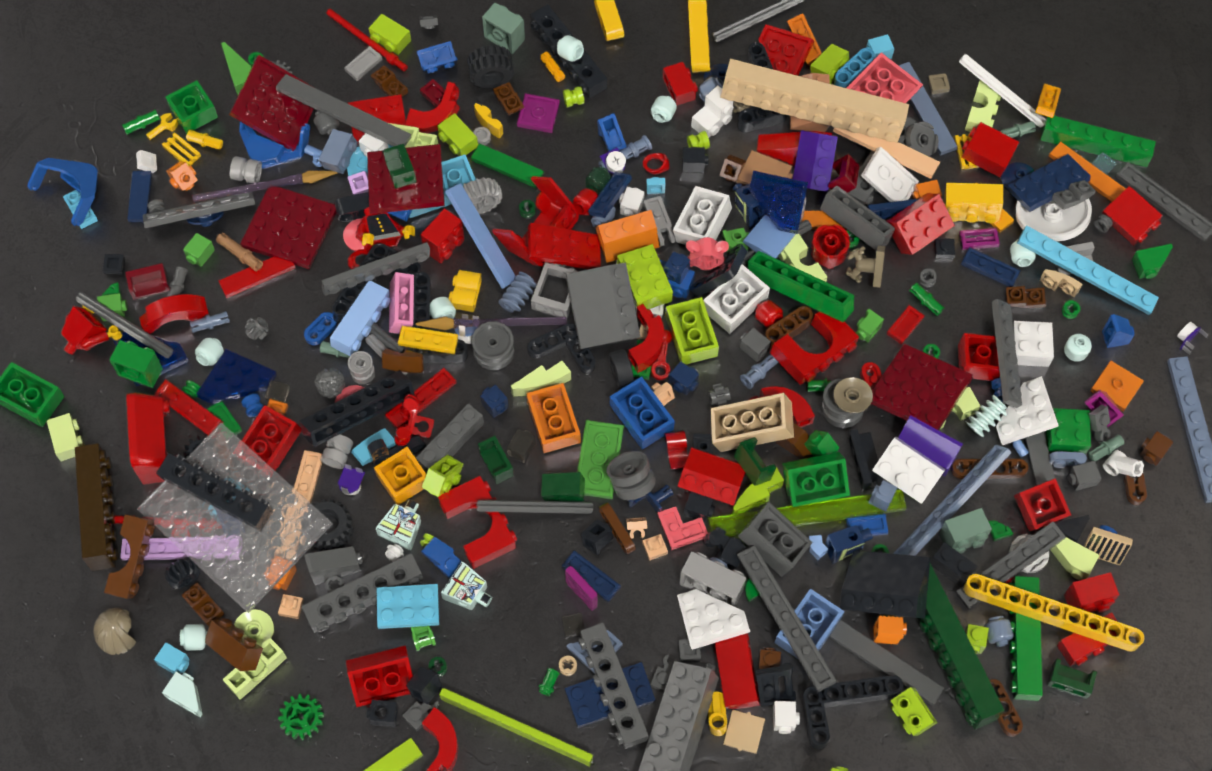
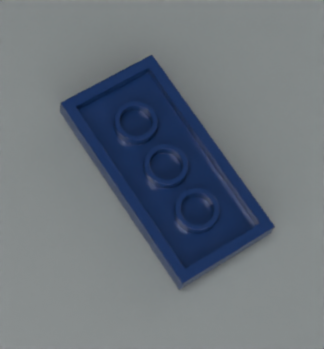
[1008,154,1091,212]
[565,662,656,728]

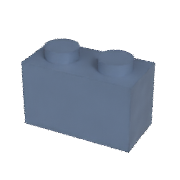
[318,129,358,174]

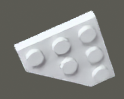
[996,376,1059,445]
[677,589,750,650]

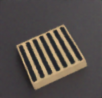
[1083,527,1133,565]

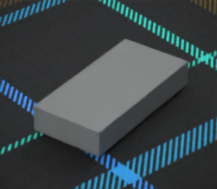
[344,46,383,81]

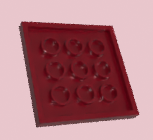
[229,55,314,152]
[367,144,445,214]
[240,184,336,270]
[871,343,973,431]

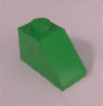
[1132,244,1173,279]

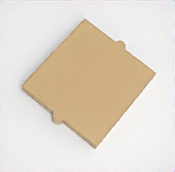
[723,710,765,754]

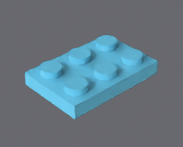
[377,584,439,629]

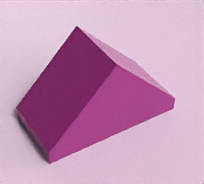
[1085,390,1123,427]

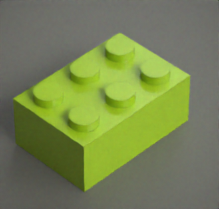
[617,244,673,312]
[665,297,719,364]

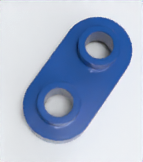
[304,312,337,345]

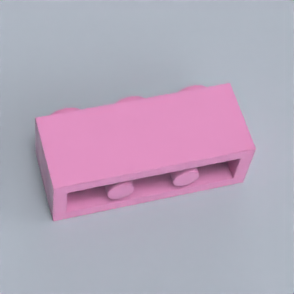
[389,272,414,334]

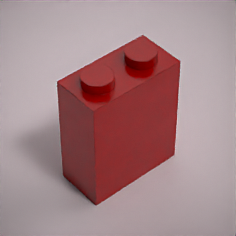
[961,122,1019,177]
[1102,186,1162,246]

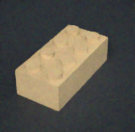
[711,393,794,452]

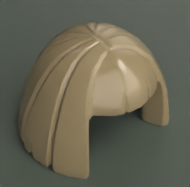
[93,607,136,655]

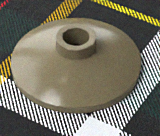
[833,377,873,413]

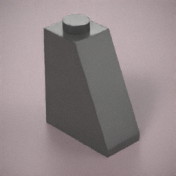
[304,546,363,585]

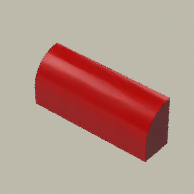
[715,633,760,709]

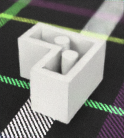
[691,86,733,138]

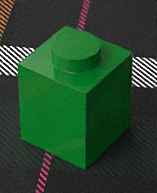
[804,430,840,457]

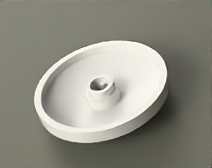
[1016,198,1092,241]

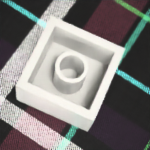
[1013,321,1054,367]

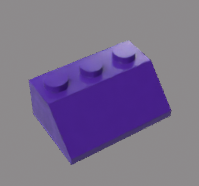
[792,130,838,192]
[898,415,963,477]

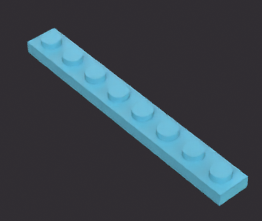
[1017,225,1159,315]

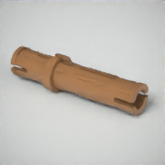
[216,232,263,271]

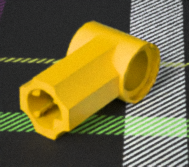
[708,692,727,736]

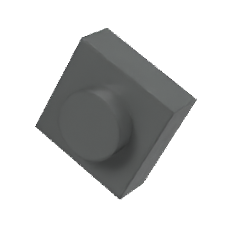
[419,15,438,29]
[678,639,701,662]

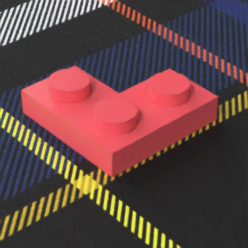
[657,506,708,550]

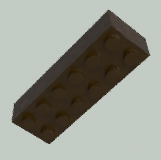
[75,443,118,571]

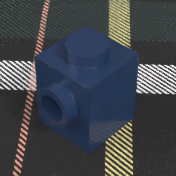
[664,252,690,284]
[668,361,699,395]
[480,384,508,418]

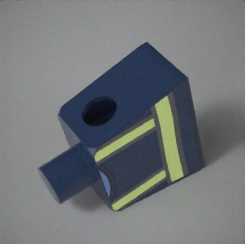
[733,183,766,229]
[825,525,873,564]

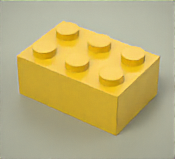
[943,183,1003,223]

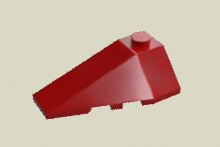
[757,131,832,167]

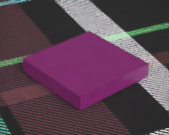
[517,93,560,133]
[565,566,598,611]

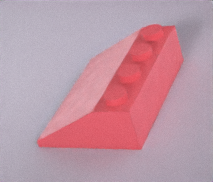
[847,53,923,103]

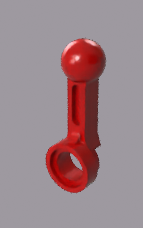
[651,330,672,380]

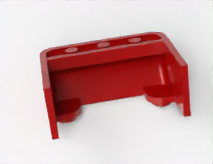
[492,176,579,267]
[126,392,170,485]

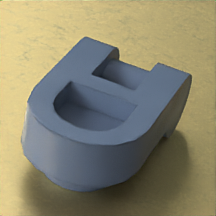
[1049,452,1087,468]

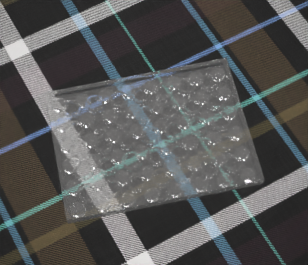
[138,423,333,613]

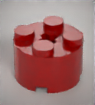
[810,224,850,269]

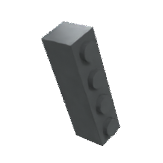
[820,186,895,251]
[416,404,484,474]

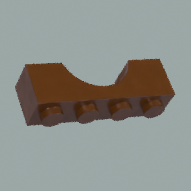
[104,514,155,599]

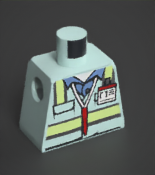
[376,499,421,550]
[441,562,492,610]

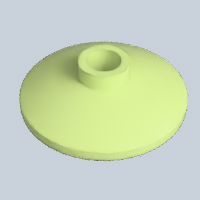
[234,610,274,646]

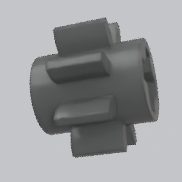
[244,317,269,340]
[708,383,731,407]

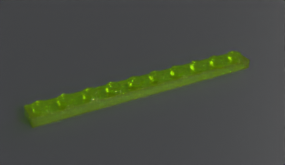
[709,490,907,537]

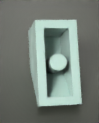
[162,672,202,717]

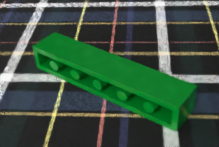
[1040,116,1156,167]
[748,251,854,322]
[1009,576,1043,701]

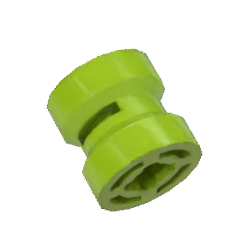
[563,86,584,108]
[687,131,710,149]

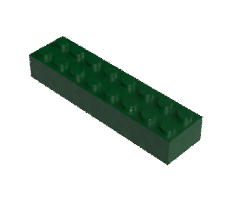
[919,563,1005,729]

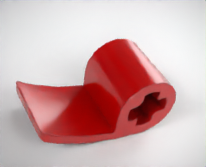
[665,431,688,469]

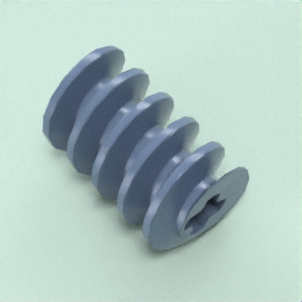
[498,271,537,313]

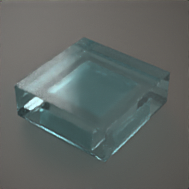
[1092,152,1117,175]

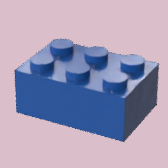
[610,377,675,450]

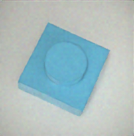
[646,177,665,194]

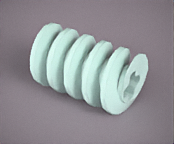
[965,395,1007,437]

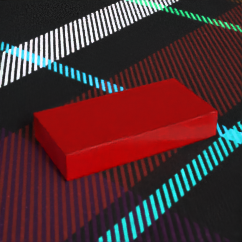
[887,305,925,345]

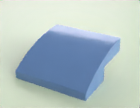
[743,215,797,259]

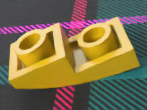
[474,103,503,139]

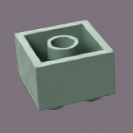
[482,3,525,54]
[939,508,992,554]

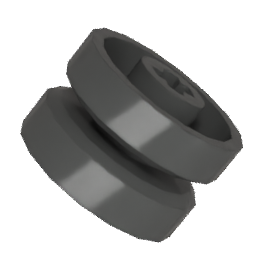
[472,322,515,370]
[822,378,864,428]
[607,451,656,500]

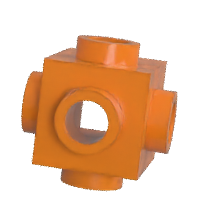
[166,161,198,191]

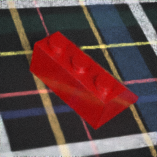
[348,94,406,144]
[677,447,745,506]
[346,645,413,707]

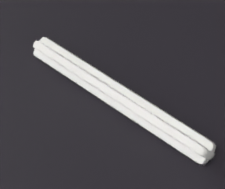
[959,54,1046,128]

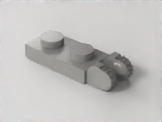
[643,196,675,246]

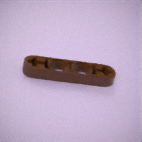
[951,459,1029,479]

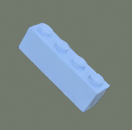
[330,281,390,356]

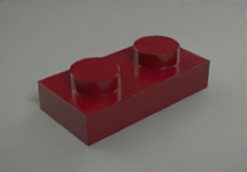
[420,79,457,107]

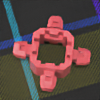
[686,237,729,270]

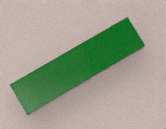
[471,143,544,188]

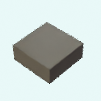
[928,73,950,94]

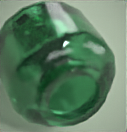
[585,167,611,194]

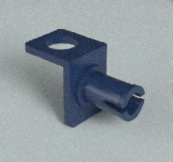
[628,484,674,513]

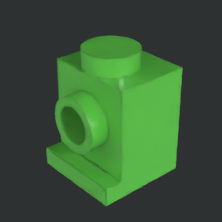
[721,227,749,255]
[855,309,884,343]

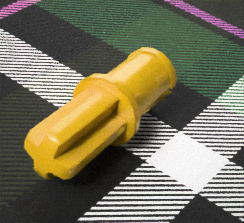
[186,130,223,149]

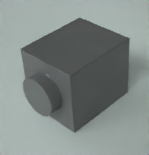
[740,328,771,362]
[1068,461,1102,491]

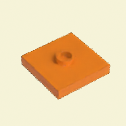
[1090,361,1144,412]

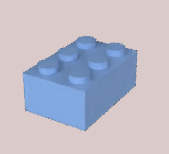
[775,589,844,659]

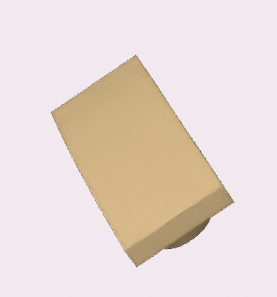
[1040,269,1083,297]

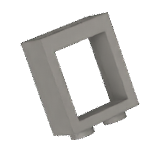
[531,262,578,319]

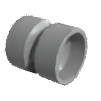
[230,156,262,184]
[348,351,375,385]
[320,434,353,469]

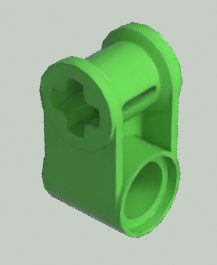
[411,626,436,651]

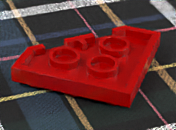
[758,24,814,76]

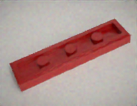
[219,257,295,298]
[385,368,457,429]
[154,379,224,438]

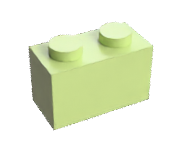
[47,413,85,461]

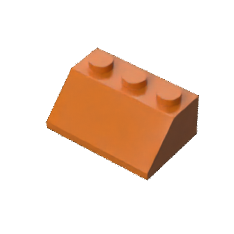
[596,210,659,263]

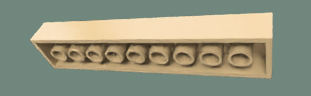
[720,59,909,143]

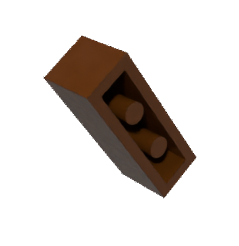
[205,618,263,671]

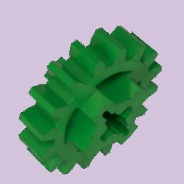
[278,694,324,740]

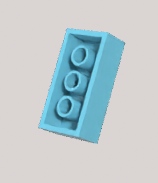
[409,155,476,218]

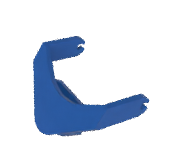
[239,122,310,168]
[27,158,98,226]

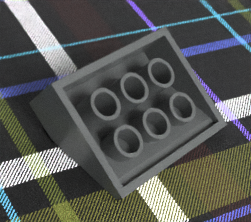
[566,263,640,349]

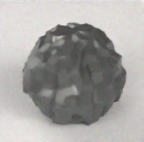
[315,368,345,398]

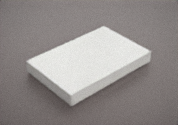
[861,147,919,202]

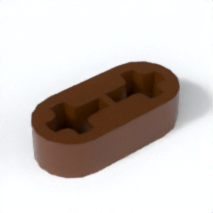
[1124,473,1147,506]

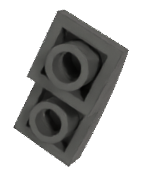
[1052,180,1096,210]

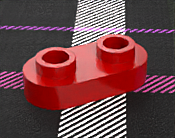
[860,362,882,390]

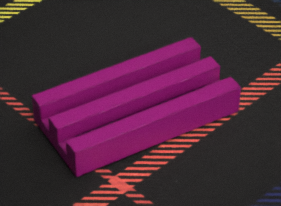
[959,228,1000,250]

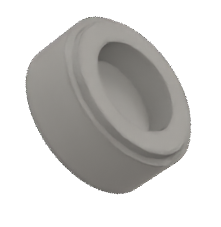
[473,127,491,145]

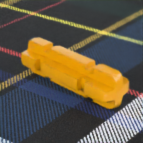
[541,51,565,82]

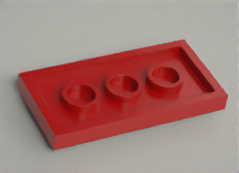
[528,223,601,270]

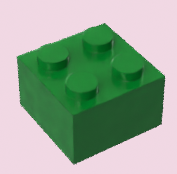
[165,80,218,134]
[109,340,163,388]
[1046,408,1091,455]

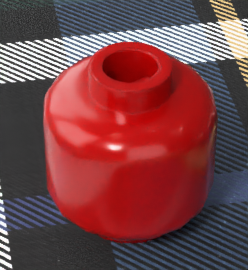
[573,188,598,216]
[755,300,783,328]

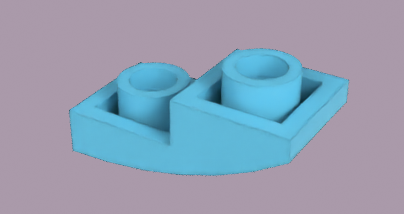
[63,190,98,229]
[351,428,396,466]

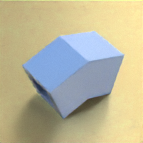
[808,535,828,560]

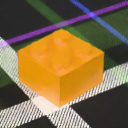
[374,447,426,505]

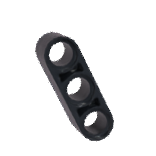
[334,192,379,222]

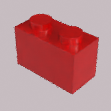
[663,62,698,106]

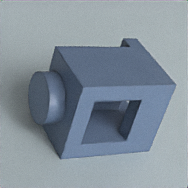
[868,480,897,512]

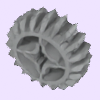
[463,177,502,215]

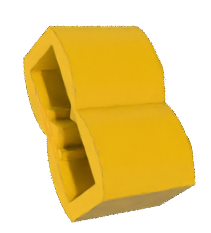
[449,270,482,312]

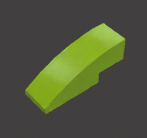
[732,467,784,517]

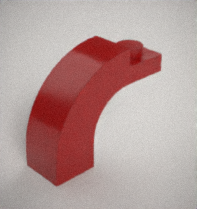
[405,82,460,133]
[139,294,208,334]
[628,304,664,373]
[748,386,815,428]
[422,707,458,771]

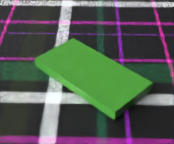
[577,420,624,499]

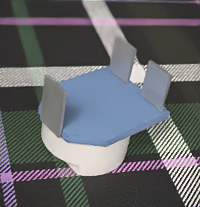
[455,314,480,344]

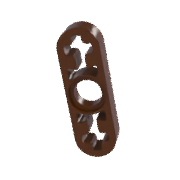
[598,502,636,555]
[990,679,1023,737]

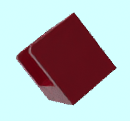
[828,154,860,193]
[125,263,170,300]

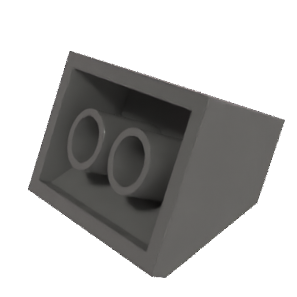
[738,502,813,577]

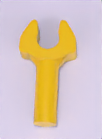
[146,113,178,140]

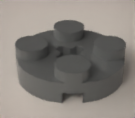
[905,122,939,157]

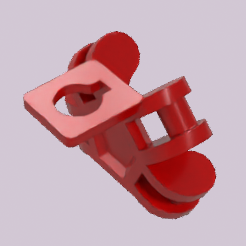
[394,394,434,446]

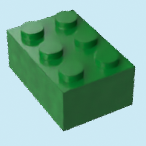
[0,362,65,427]
[782,452,850,507]

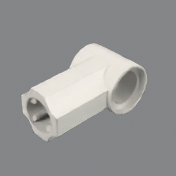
[1103,450,1144,477]

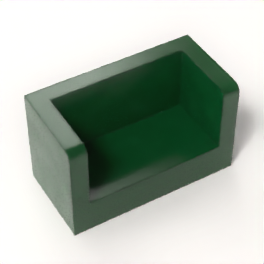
[383,144,417,189]
[478,436,514,485]
[734,437,776,486]
[541,472,585,502]
[1047,658,1097,699]

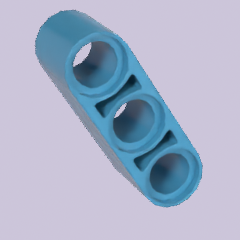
[834,48,875,88]

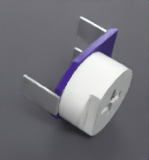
[600,148,626,174]
[1177,322,1208,355]
[338,464,365,495]

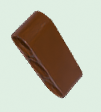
[765,306,813,349]

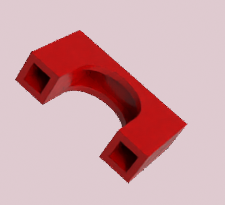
[770,311,859,385]
[438,476,517,569]

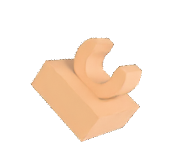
[651,382,675,406]
[626,517,647,538]
[642,534,668,561]
[278,594,304,619]

